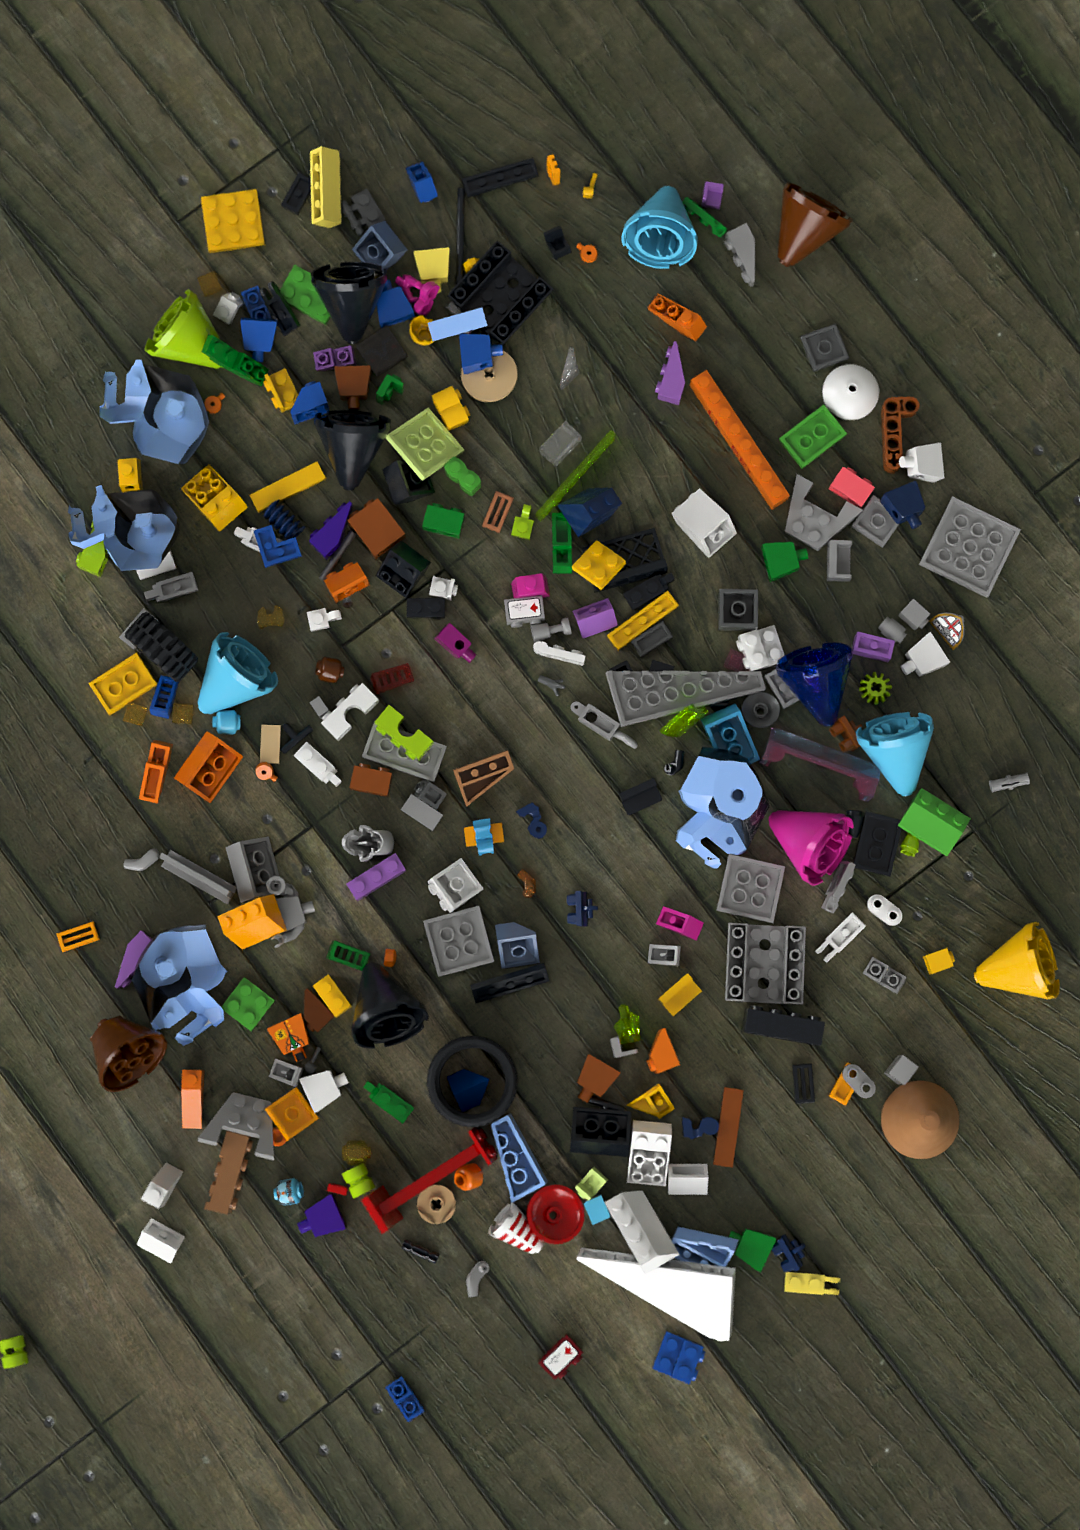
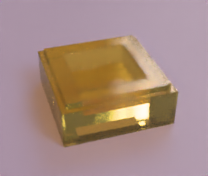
[123,702,148,726]

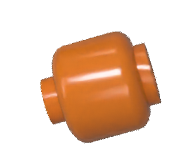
[454,1163,483,1191]

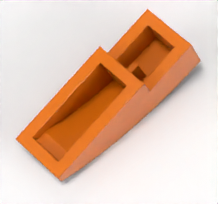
[139,740,173,803]

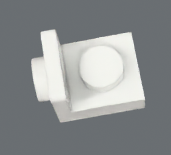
[429,576,458,600]

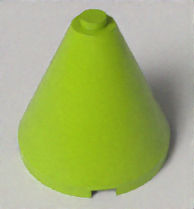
[145,289,223,369]

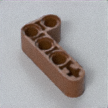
[881,397,920,474]

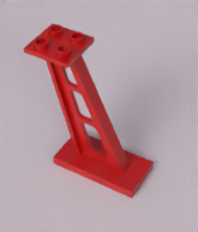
[361,1127,498,1234]

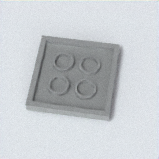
[716,854,785,923]
[423,906,494,977]

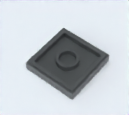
[800,323,849,372]

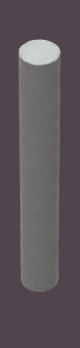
[319,531,356,581]

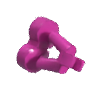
[395,274,440,316]

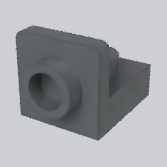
[413,779,447,810]

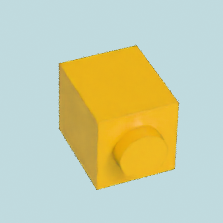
[923,948,955,975]

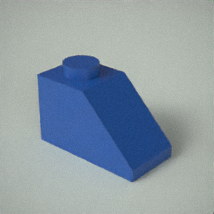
[405,162,438,203]

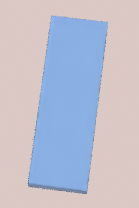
[428,307,487,341]

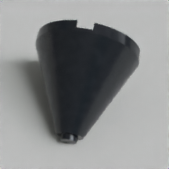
[311,262,387,344]
[314,410,391,490]
[351,962,429,1049]

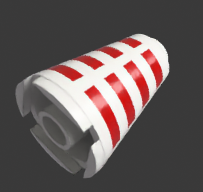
[488,1203,544,1254]

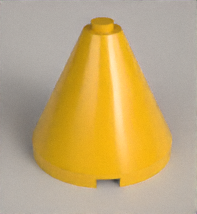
[974,922,1060,999]

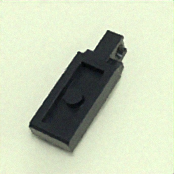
[623,573,675,611]

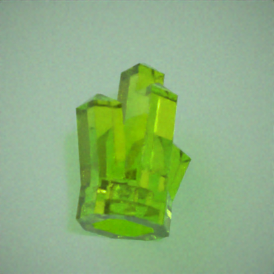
[613,1004,641,1045]

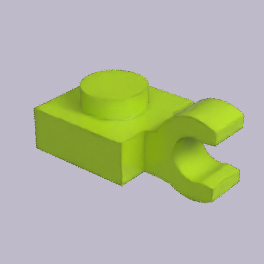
[511,504,534,540]

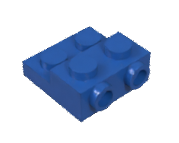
[652,1331,705,1384]

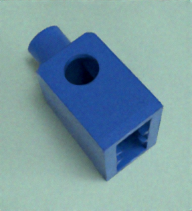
[377,280,415,329]
[240,318,278,362]
[459,334,503,374]

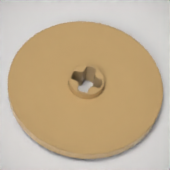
[461,351,518,402]

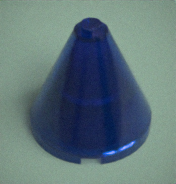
[775,642,852,727]

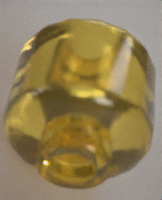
[342,1140,371,1166]

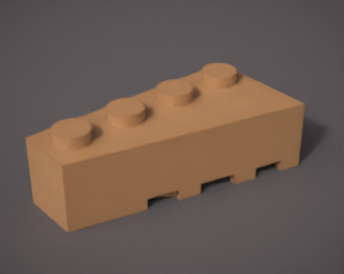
[204,1131,253,1215]

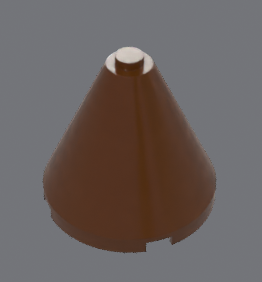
[777,182,853,267]

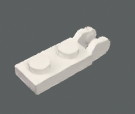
[533,641,586,666]
[815,912,866,963]

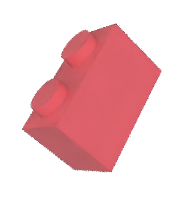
[829,467,875,509]

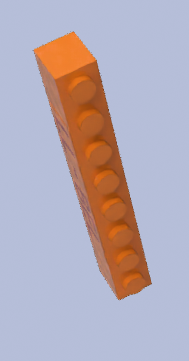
[689,370,790,510]

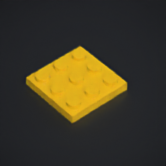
[201,189,265,253]

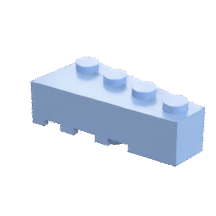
[491,1113,548,1203]

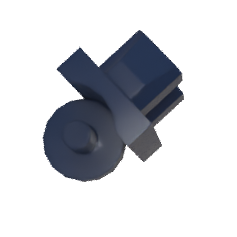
[567,891,598,927]
[772,1234,806,1272]

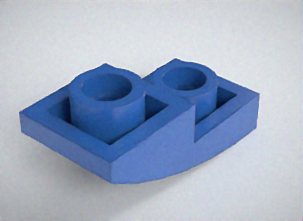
[241,285,272,319]
[385,1376,425,1422]

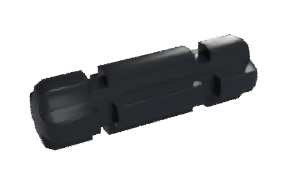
[402,1240,439,1264]

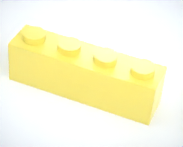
[310,146,342,228]

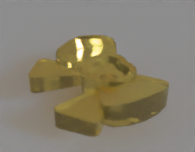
[257,606,284,629]

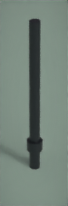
[454,188,465,285]

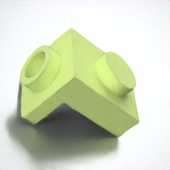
[575,1167,608,1200]

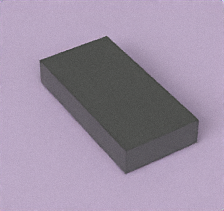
[631,621,673,658]

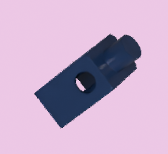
[880,481,925,529]

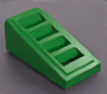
[326,940,370,971]

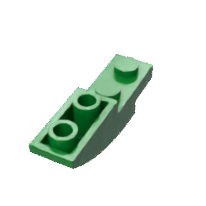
[201,334,269,386]

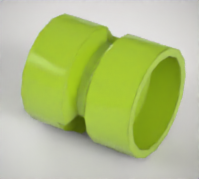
[342,1163,376,1199]
[0,1335,29,1369]

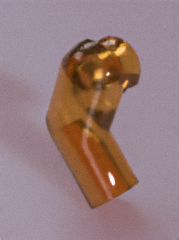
[517,869,536,898]

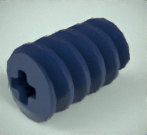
[263,499,306,540]

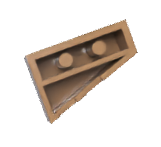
[453,750,514,807]

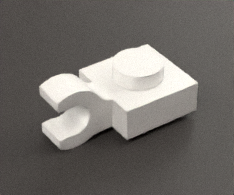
[307,608,342,632]

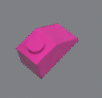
[656,906,704,941]

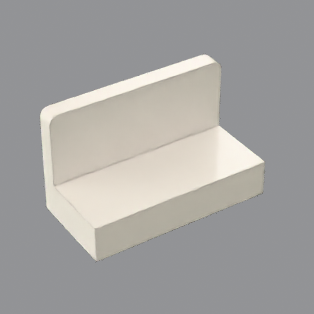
[137,1218,185,1263]

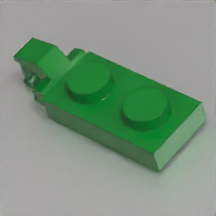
[682,197,728,238]
[363,1081,414,1124]

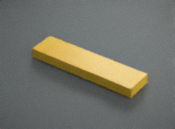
[250,462,326,513]
[607,590,679,651]

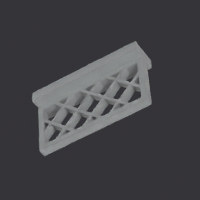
[159,850,237,904]

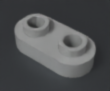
[842,1064,876,1098]

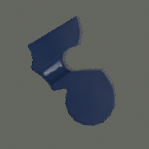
[516,802,547,839]
[682,1117,719,1139]

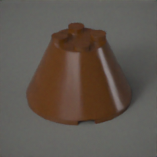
[90,1016,167,1092]

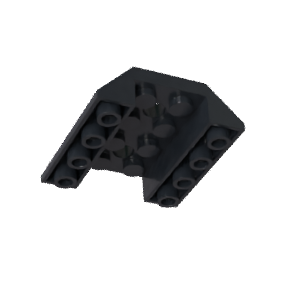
[447,240,554,345]

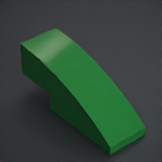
[552,513,572,574]

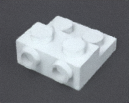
[736,625,787,671]
[428,858,483,913]

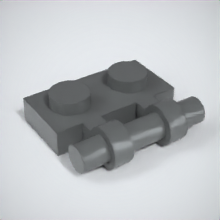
[341,189,386,236]

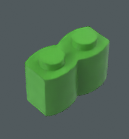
[444,456,481,496]

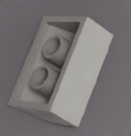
[225,836,280,903]

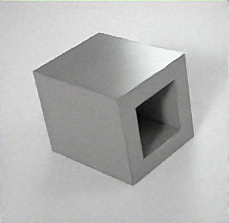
[898,599,930,630]

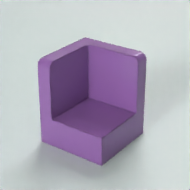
[701,181,724,209]

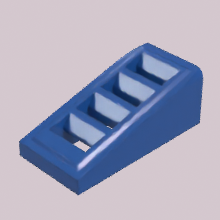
[149,675,179,719]

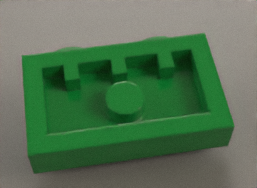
[376,374,404,405]

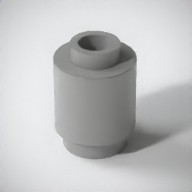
[878,616,907,644]

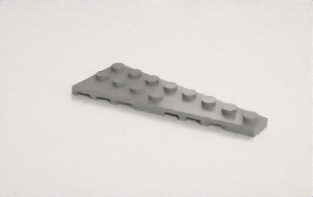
[606,670,766,727]

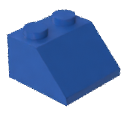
[290,381,330,424]

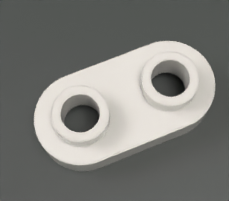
[867,894,902,926]

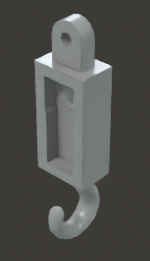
[571,701,638,749]

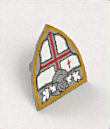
[929,612,964,650]

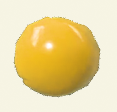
[409,315,434,346]

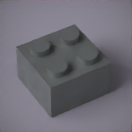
[718,589,758,631]

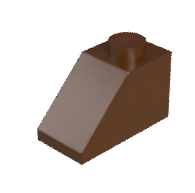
[304,988,335,1032]

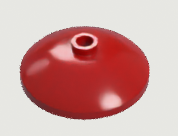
[527,1185,585,1244]

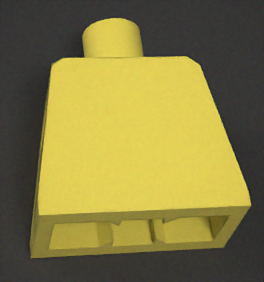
[414,247,450,293]

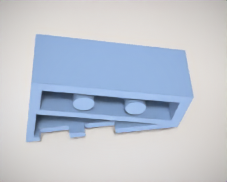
[671,1227,738,1267]

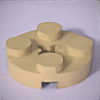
[417,1184,456,1224]

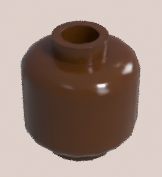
[315,657,345,683]

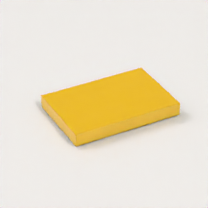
[89,652,158,716]

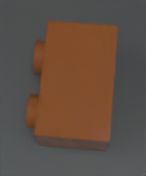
[350,763,393,797]

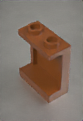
[347,498,406,560]

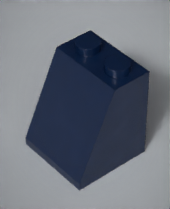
[558,488,622,537]

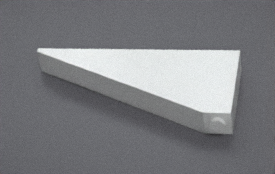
[577,1247,736,1341]

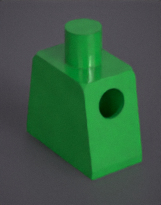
[761,542,808,582]
[728,1228,776,1273]

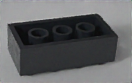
[741,1005,825,1046]

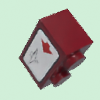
[538,1333,583,1380]

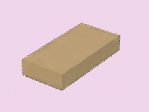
[260,725,281,764]

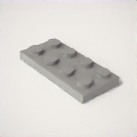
[362,721,447,783]

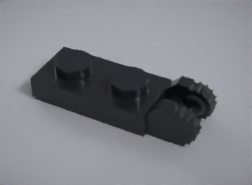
[259,281,301,336]

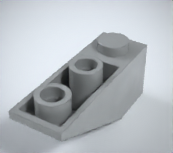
[724,223,755,287]

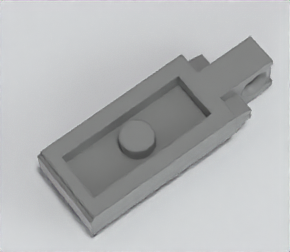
[144,572,199,602]
[821,860,856,913]

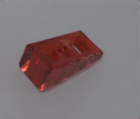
[370,663,414,694]

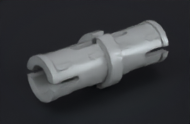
[989,772,1030,793]

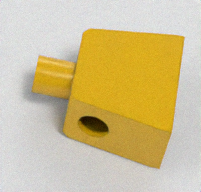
[118,458,143,492]

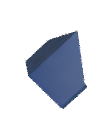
[447,1069,489,1112]

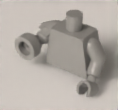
[266,876,315,948]

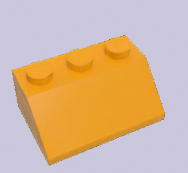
[217,894,287,950]

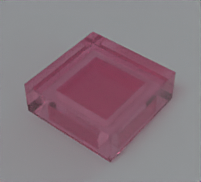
[723,649,745,672]

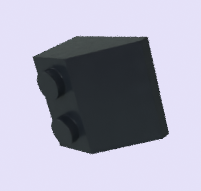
[382,460,435,504]

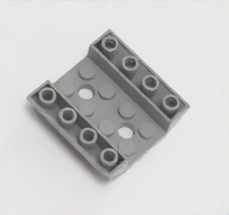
[725,923,806,1004]

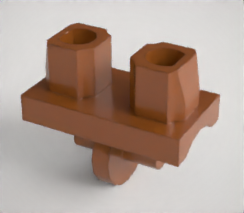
[829,715,863,753]

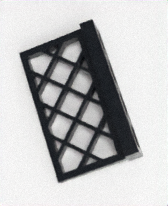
[582,528,667,593]

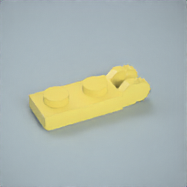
[784,1272,840,1295]

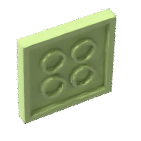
[386,407,464,481]

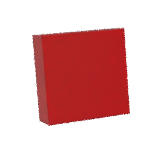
[327,1183,348,1195]

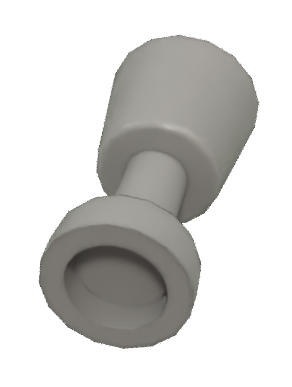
[530,617,572,643]

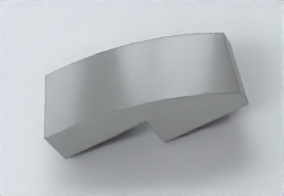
[863,957,907,995]

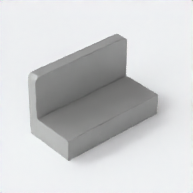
[610,1037,638,1058]

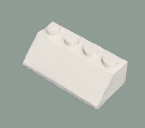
[604,1190,679,1274]

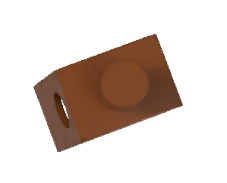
[334,365,371,410]
[577,1054,620,1103]

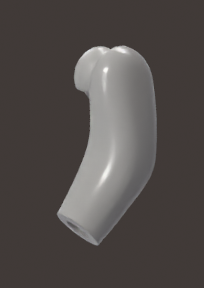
[124,849,159,871]
[466,1261,489,1297]

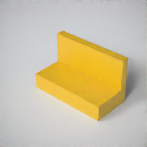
[658,973,702,1016]

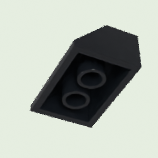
[570,1107,632,1157]

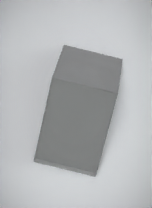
[648,944,681,967]
[269,1058,304,1087]

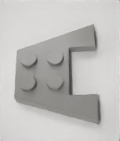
[785,474,863,551]
[198,1092,274,1160]

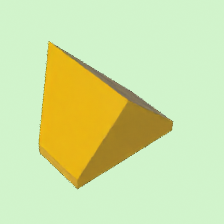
[626,1083,675,1119]

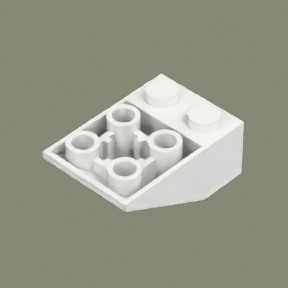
[627,1120,672,1186]

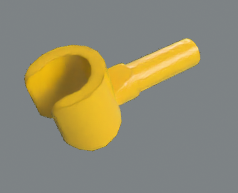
[583,173,598,198]

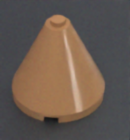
[881,1081,959,1159]

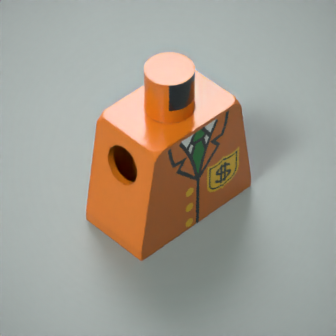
[267,1013,310,1063]

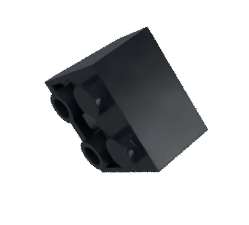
[375,540,431,598]

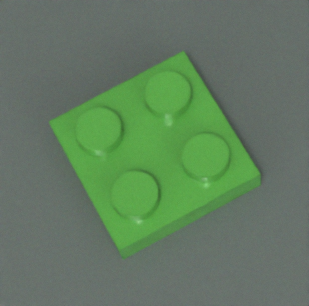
[221,977,275,1032]

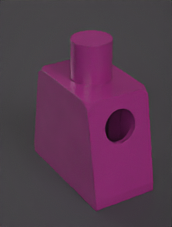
[434,623,477,663]

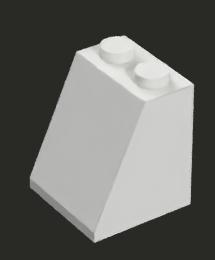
[672,488,737,558]

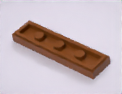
[713,1087,744,1168]

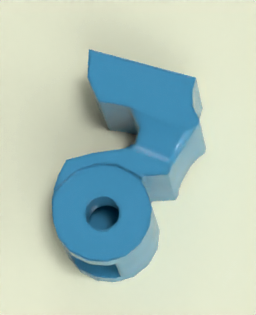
[473,818,494,856]

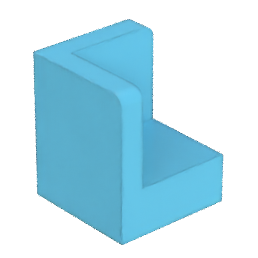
[584,1195,610,1225]

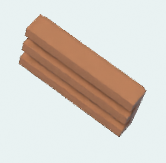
[482,491,514,534]

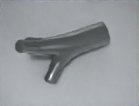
[538,675,565,696]

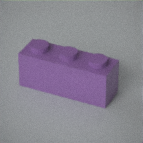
[346,853,406,901]

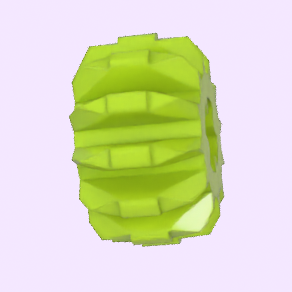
[859,672,892,705]

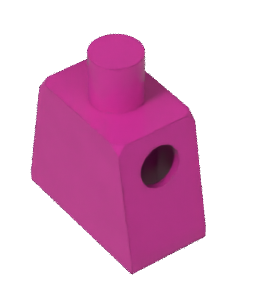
[511,573,550,599]

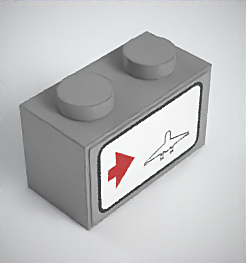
[504,595,545,628]

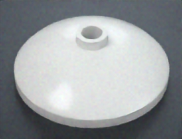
[822,364,879,420]

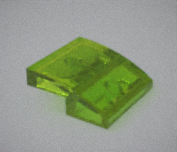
[659,704,708,737]

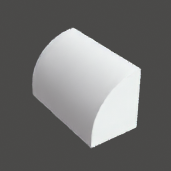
[668,1164,708,1195]

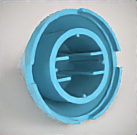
[622,186,698,269]
[198,632,278,714]
[856,712,934,796]

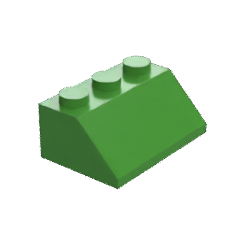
[898,788,971,856]

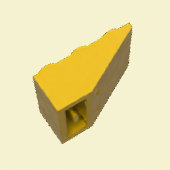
[180,464,248,532]

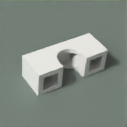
[321,683,379,741]

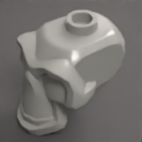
[342,825,394,862]

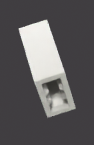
[141,1162,184,1209]

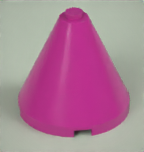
[768,810,854,886]

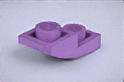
[313,345,356,371]

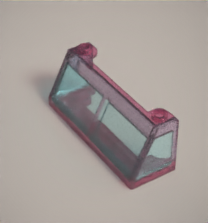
[759,727,880,802]

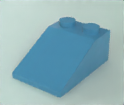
[700,703,760,764]

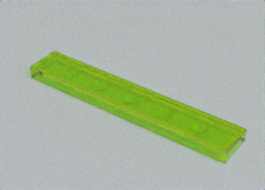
[535,430,616,521]

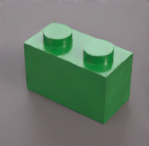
[422,503,465,539]

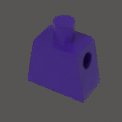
[297,1193,347,1237]

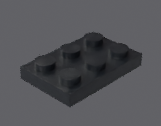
[853,811,902,877]

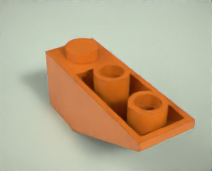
[647,294,707,341]

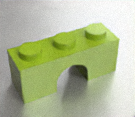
[374,705,434,761]

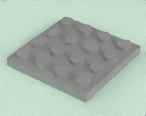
[919,496,1021,598]

